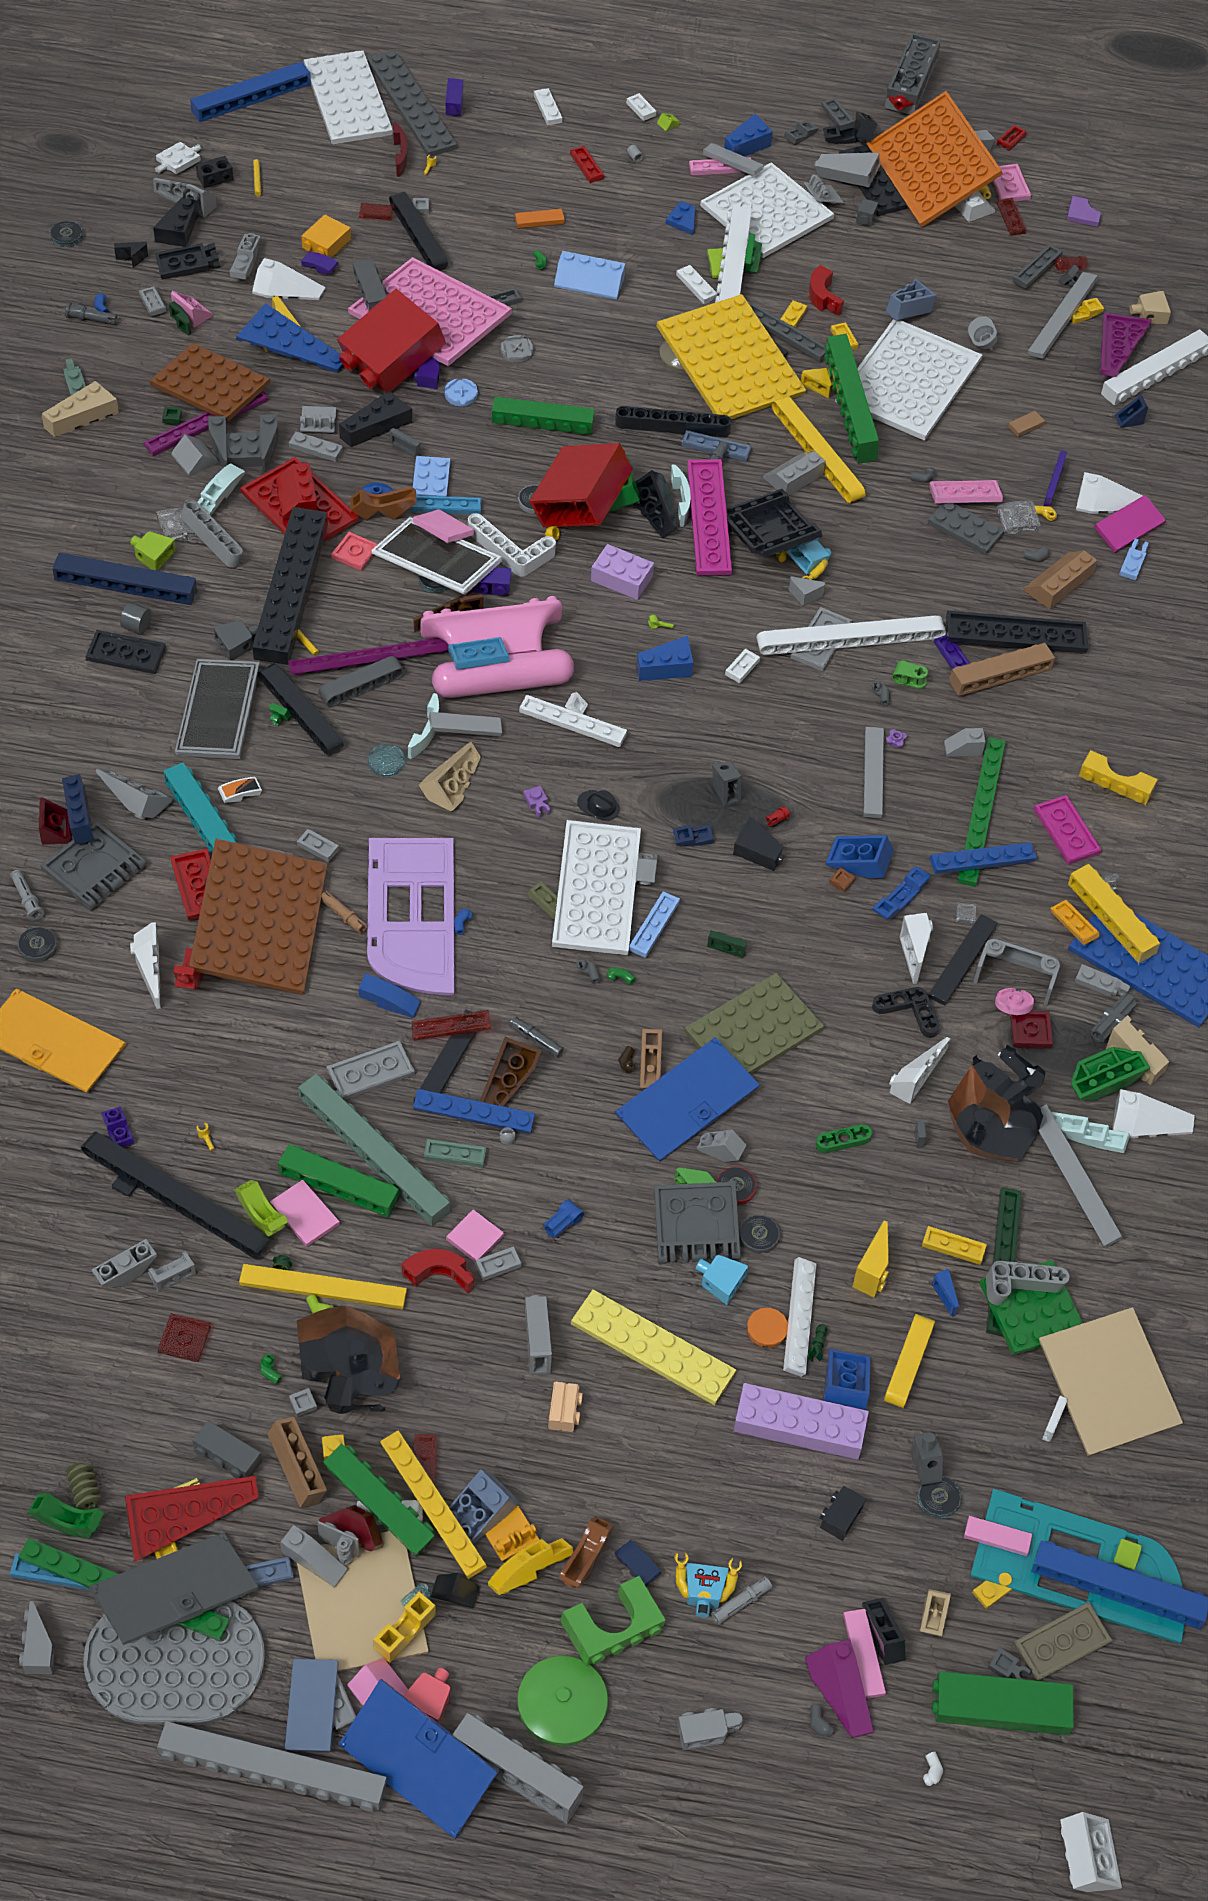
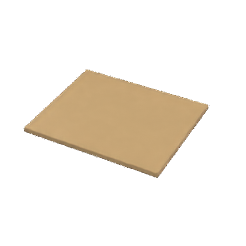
[1039,1307,1183,1456]
[297,1531,428,1672]

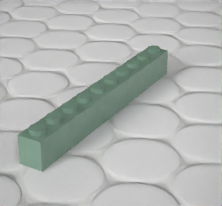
[298,1074,450,1227]

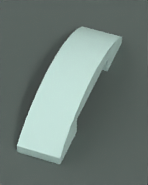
[671,465,691,527]
[408,693,439,759]

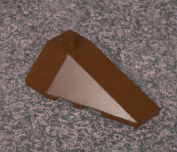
[479,1037,542,1107]

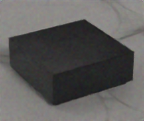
[112,1171,139,1197]

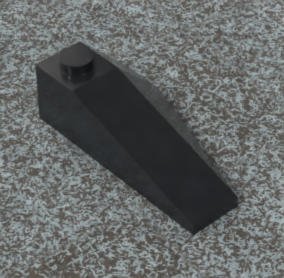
[633,470,677,538]

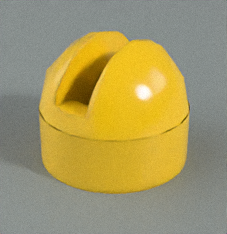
[545,526,560,540]

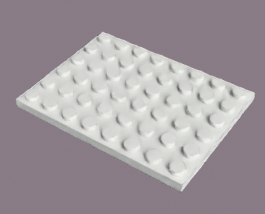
[835,319,982,441]

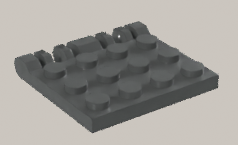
[41,821,147,911]
[654,1182,740,1263]

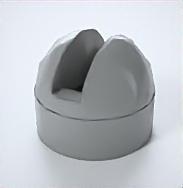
[499,1127,516,1145]

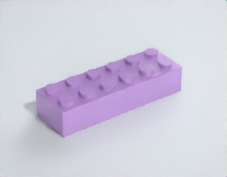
[733,1383,869,1460]

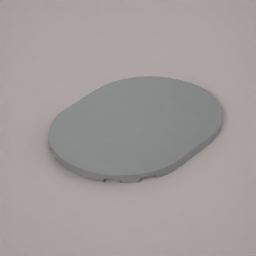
[83,1601,265,1725]

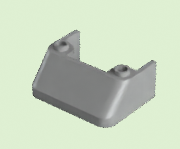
[973,937,1061,1007]

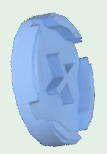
[445,379,478,407]

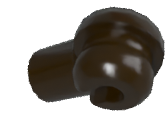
[618,1046,635,1073]

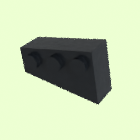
[153,198,198,247]

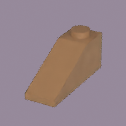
[640,1029,662,1088]

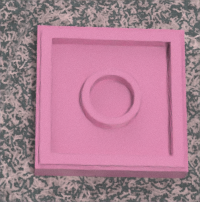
[446,1210,504,1262]

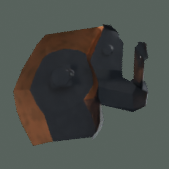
[948,1045,1046,1161]
[297,1306,401,1414]

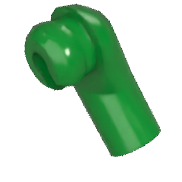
[533,250,548,269]
[606,967,636,985]
[260,1354,282,1385]

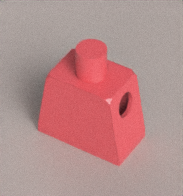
[403,1668,451,1724]

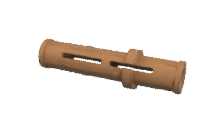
[321,891,367,934]

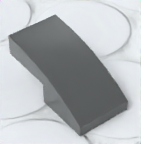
[784,120,818,144]

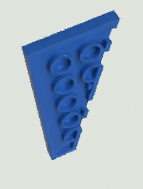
[236,303,343,373]

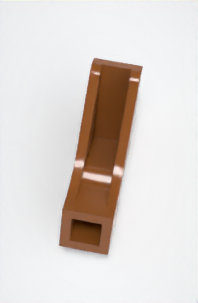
[350,487,417,520]
[559,1516,614,1588]

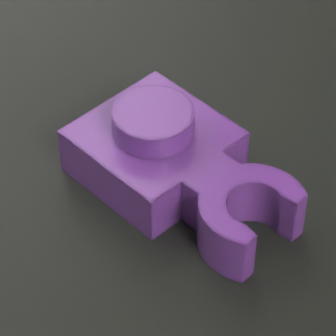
[523,786,550,818]

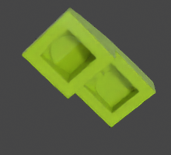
[707,248,724,278]

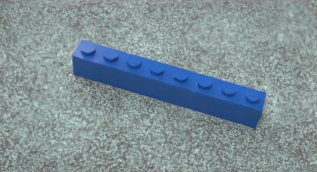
[190,62,311,122]
[1031,1540,1208,1630]

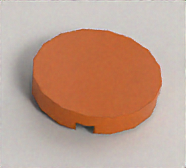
[747,1308,788,1348]

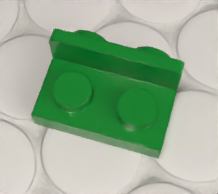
[743,233,762,273]

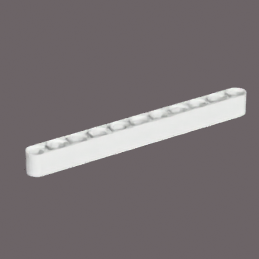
[756,616,946,655]

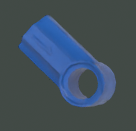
[543,1199,585,1238]

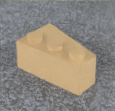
[1106,1015,1169,1085]

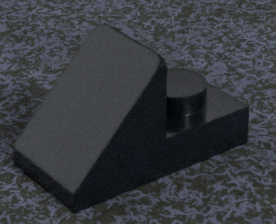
[114,242,148,267]

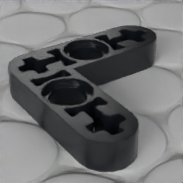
[872,987,940,1038]

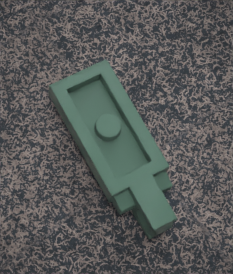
[63,358,86,396]

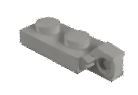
[1075,964,1130,997]

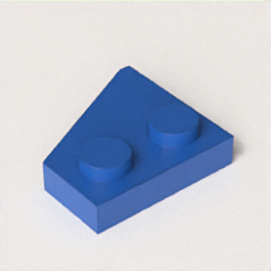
[666,201,695,235]

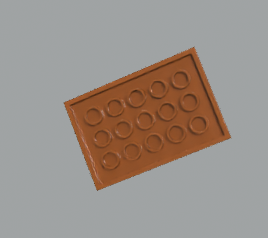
[150,343,271,422]

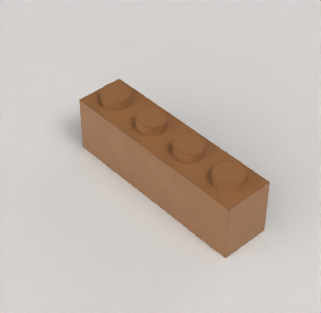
[268,1417,327,1508]

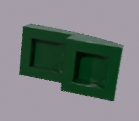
[169,301,191,335]

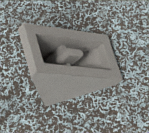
[789,576,825,606]

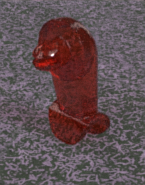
[1055,256,1088,271]

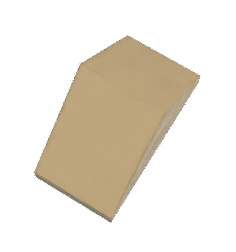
[920,1589,951,1636]

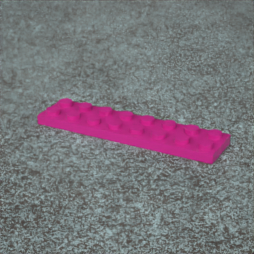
[687,459,732,575]

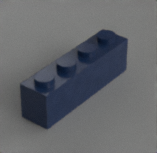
[62,774,94,844]

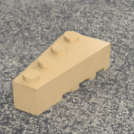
[42,381,119,437]

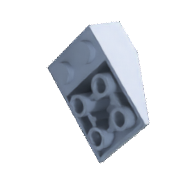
[449,1469,520,1544]

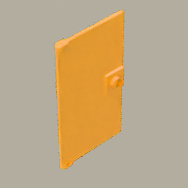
[0,988,126,1093]

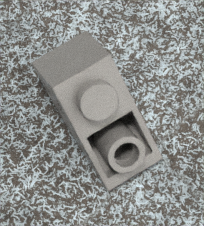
[697,1130,746,1162]

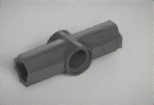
[1090,994,1137,1043]

